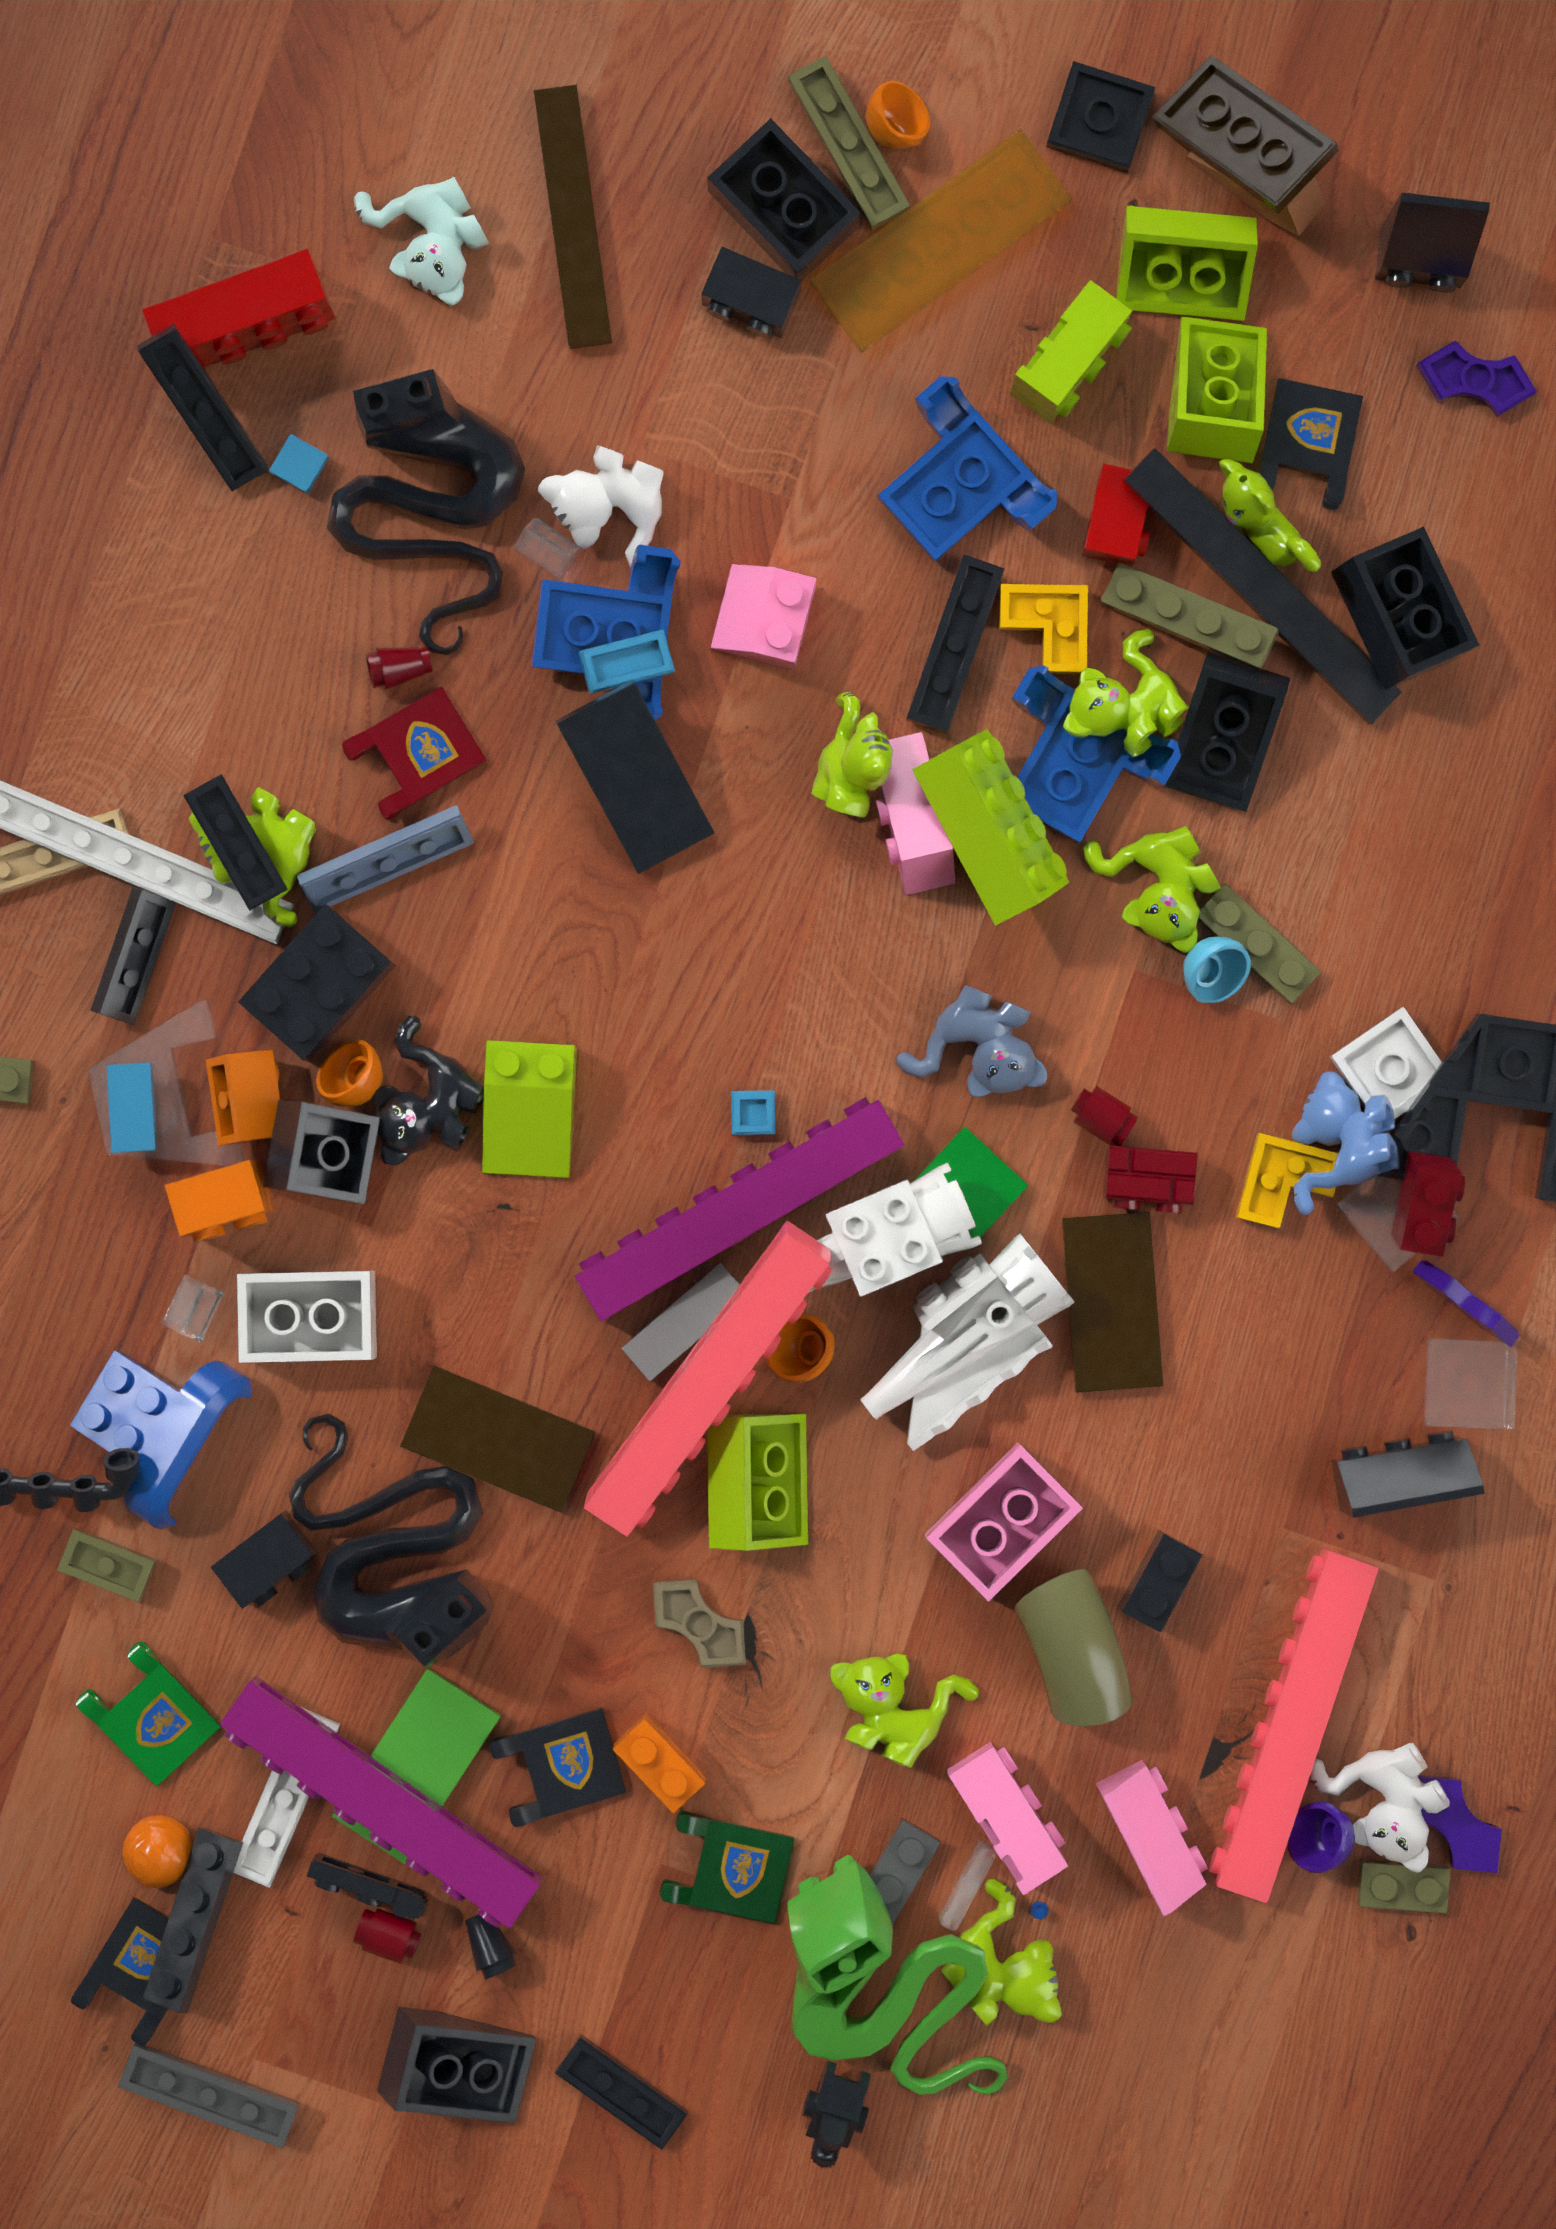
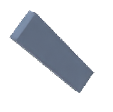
[297,805,474,913]

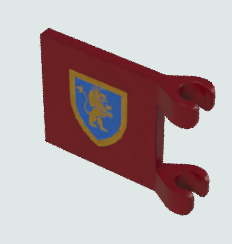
[342,686,487,820]

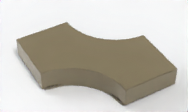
[653,1579,746,1668]

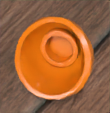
[865,81,930,150]
[316,1040,383,1107]
[765,1313,835,1383]
[122,1815,193,1888]

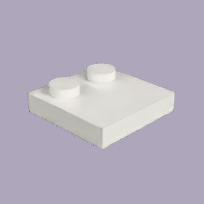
[1330,1007,1442,1119]

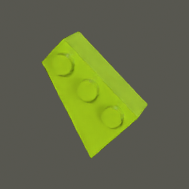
[1010,280,1132,424]

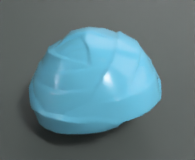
[1183,937,1251,1003]

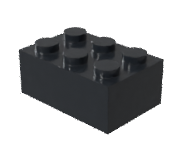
[707,118,861,280]
[1331,527,1480,690]
[238,904,396,1063]

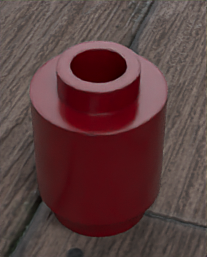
[1070,1085,1138,1146]
[353,1908,422,1964]

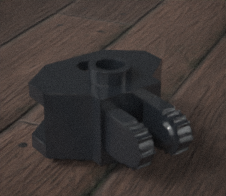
[802,2061,871,2169]

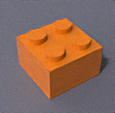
[165,1160,276,1242]

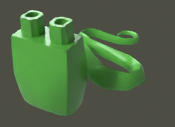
[787,1855,1009,2095]

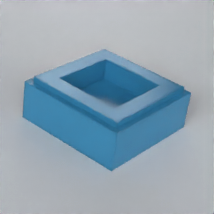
[269,434,330,495]
[731,1090,775,1135]

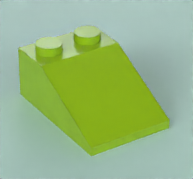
[1167,316,1267,463]
[482,1040,577,1178]

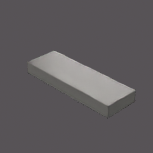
[621,1263,740,1381]

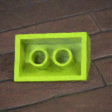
[1116,206,1258,321]
[707,1413,808,1551]

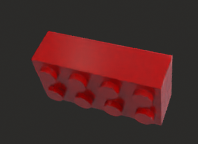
[142,249,336,370]

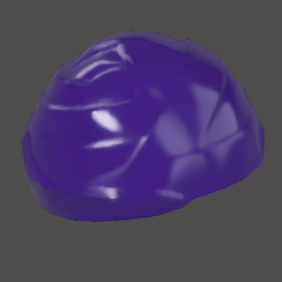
[1287,1801,1355,1873]

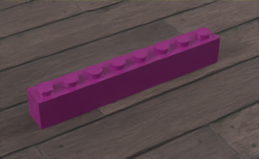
[575,1097,905,1321]
[219,1676,543,1929]

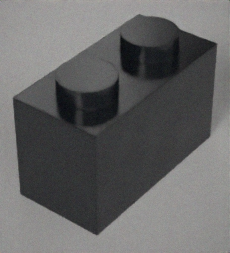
[701,247,802,339]
[211,1511,317,1609]
[1117,1530,1203,1633]

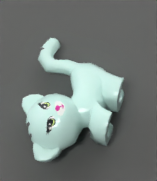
[354,177,489,306]

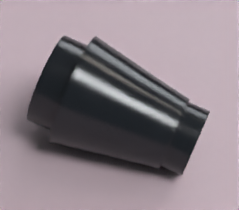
[464,1914,517,1980]

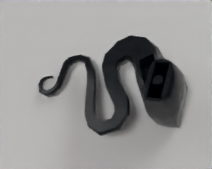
[327,369,525,655]
[289,1413,494,1667]

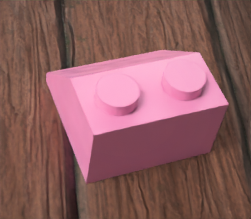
[711,564,816,670]

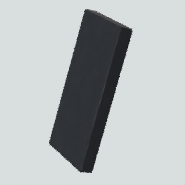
[556,680,715,874]

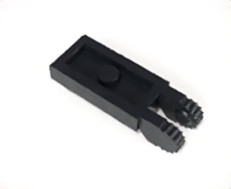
[307,1853,428,1921]

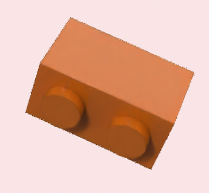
[206,1049,280,1146]
[612,1712,706,1814]

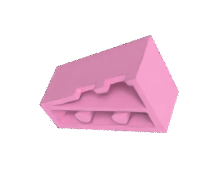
[875,732,956,895]
[947,1741,1068,1895]

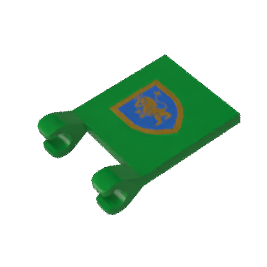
[76,1641,221,1787]

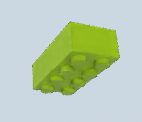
[912,728,1070,926]

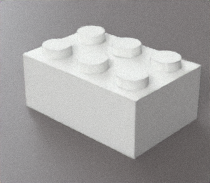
[237,1271,377,1363]

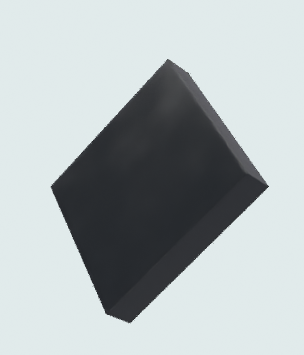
[1046,61,1155,173]

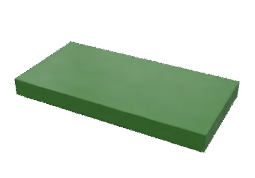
[331,1667,502,1864]

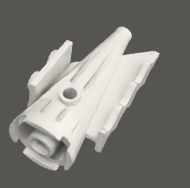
[809,1163,982,1297]
[860,1233,1074,1451]

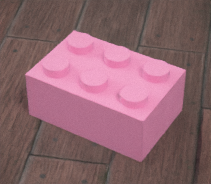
[925,1442,1083,1602]

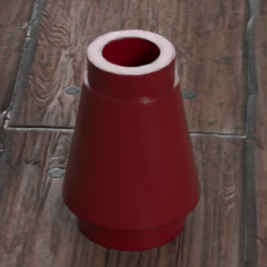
[366,647,432,690]

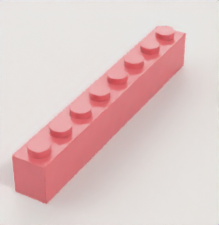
[584,1221,833,1537]
[1209,1547,1379,1904]

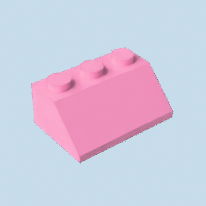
[1096,1760,1208,1916]

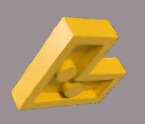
[999,584,1088,674]
[1236,1133,1338,1229]

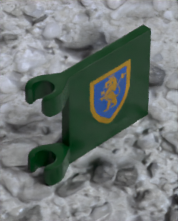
[659,1811,794,1924]

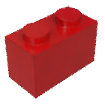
[1081,463,1154,567]

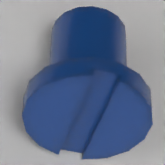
[1031,1901,1048,1919]

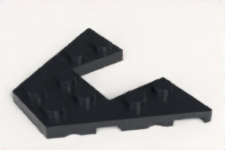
[1377,1013,1556,1202]

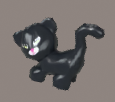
[373,1016,484,1166]

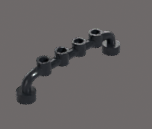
[0,1448,141,1512]

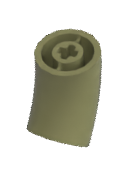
[1014,1569,1133,1727]

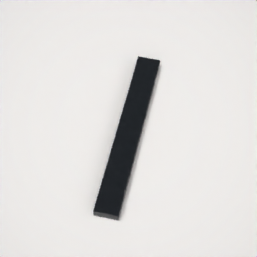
[1122,448,1402,724]

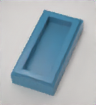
[578,629,675,695]
[106,1062,158,1153]

